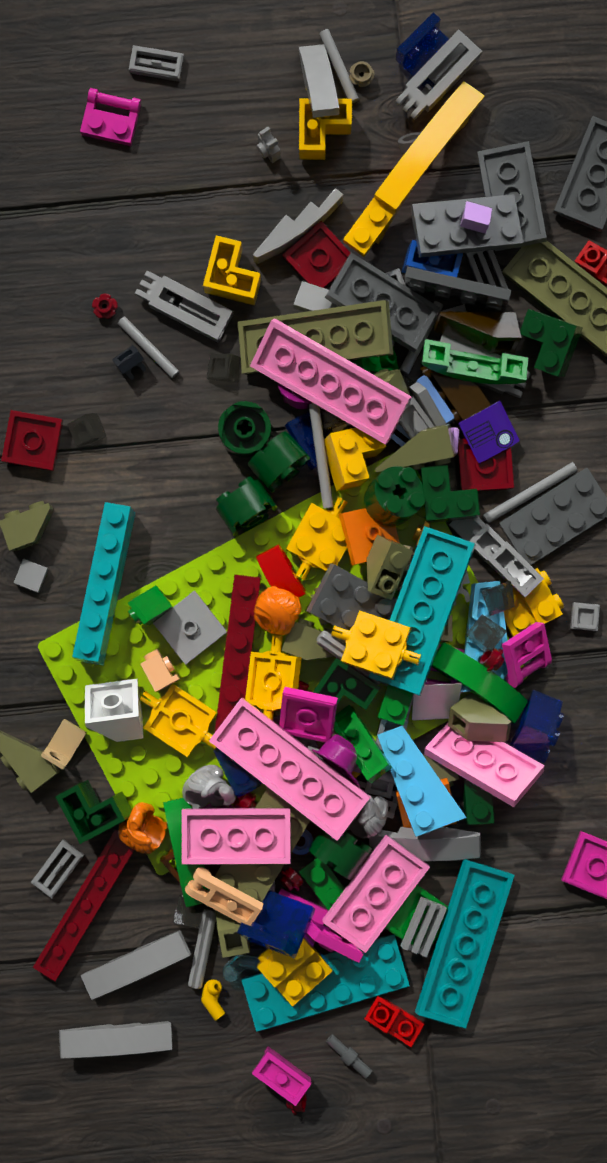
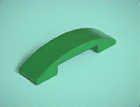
[422,339,528,384]
[432,642,528,724]
[163,798,209,907]

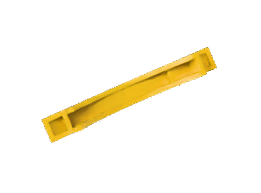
[343,81,485,257]

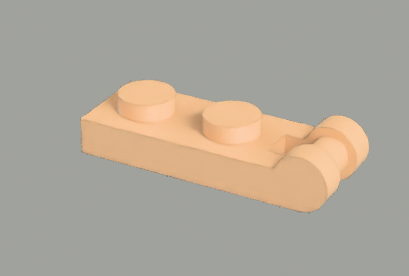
[185,867,263,928]

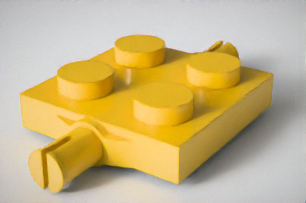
[286,497,348,581]
[331,610,422,680]
[245,635,302,721]
[140,683,217,757]

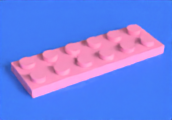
[250,319,412,445]
[209,698,370,841]

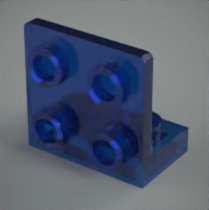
[395,12,449,88]
[237,891,315,959]

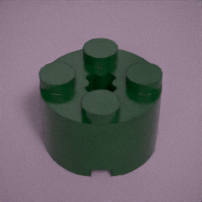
[218,401,272,458]
[248,431,311,493]
[364,466,425,527]
[216,477,277,537]
[309,830,373,880]

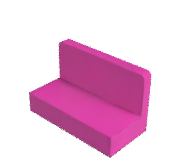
[252,1046,311,1106]

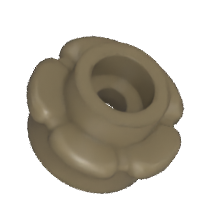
[349,61,374,87]

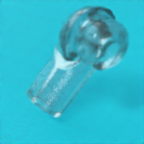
[222,955,259,982]

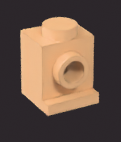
[141,649,180,692]

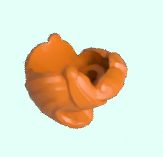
[254,586,301,636]
[118,802,168,854]

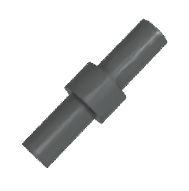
[326,1034,372,1079]

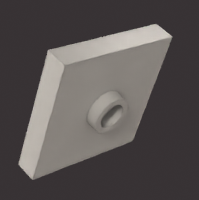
[153,590,227,665]

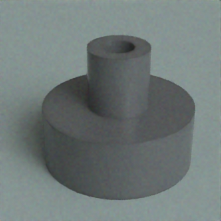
[398,132,421,153]

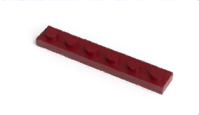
[215,574,261,732]
[33,829,134,981]

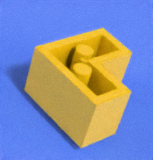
[299,98,352,160]
[203,235,261,305]
[324,428,386,492]

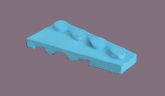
[461,581,508,692]
[377,726,466,837]

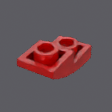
[574,240,607,286]
[256,544,306,598]
[364,996,426,1047]

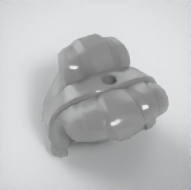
[182,765,235,809]
[346,794,388,838]

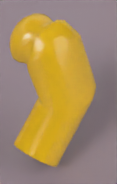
[201,980,225,1020]

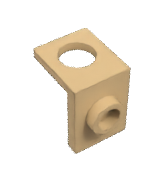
[41,719,86,770]

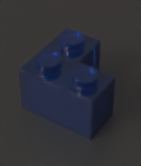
[509,690,564,763]

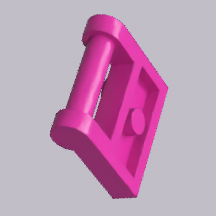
[80,88,141,146]
[502,622,552,688]

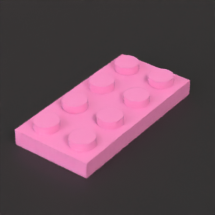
[424,723,544,807]
[182,808,291,864]
[322,834,430,953]

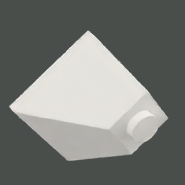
[85,679,143,742]

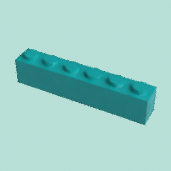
[72,502,135,666]

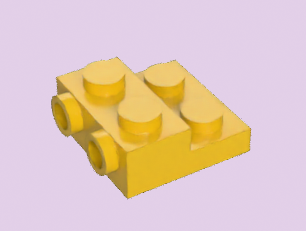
[501,568,564,637]
[257,929,333,1007]

